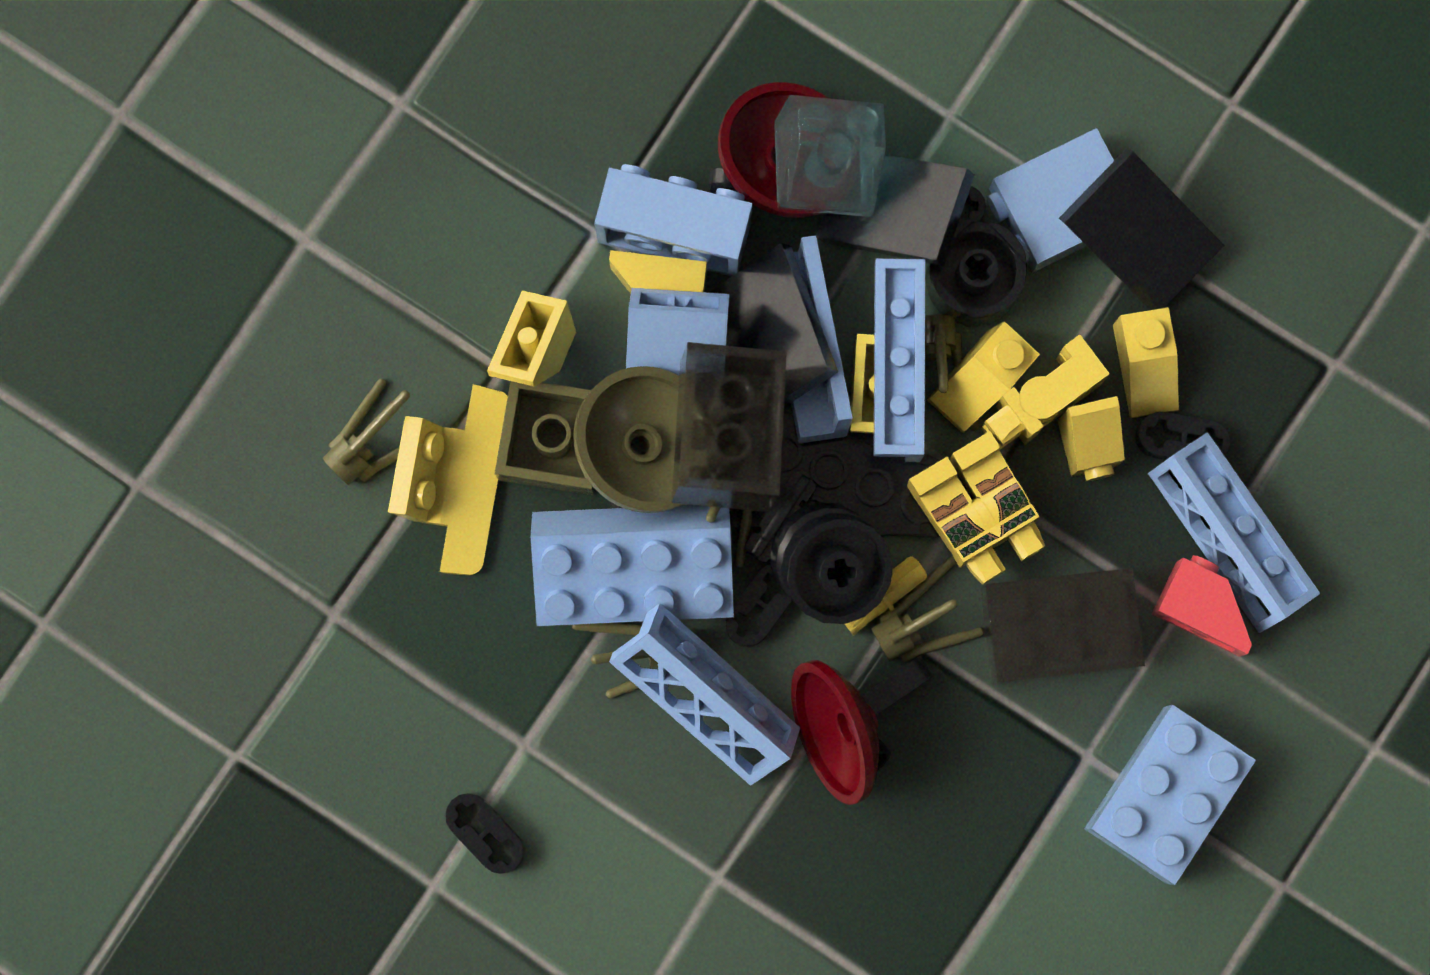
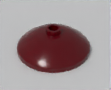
[718,82,860,218]
[791,660,879,805]

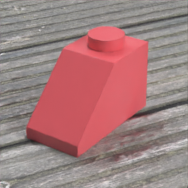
[1152,555,1252,657]

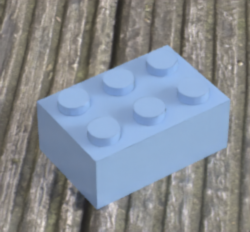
[594,164,752,277]
[1084,705,1256,885]

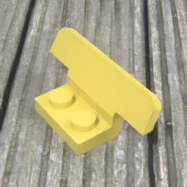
[388,384,508,576]

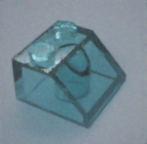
[774,95,886,217]

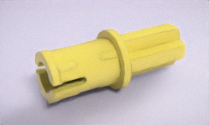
[845,556,927,636]

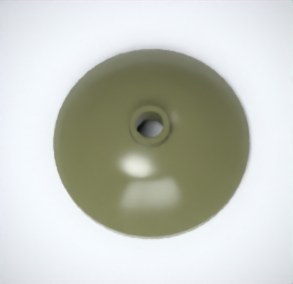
[574,366,720,513]

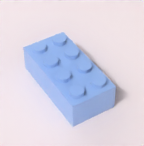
[530,503,734,626]

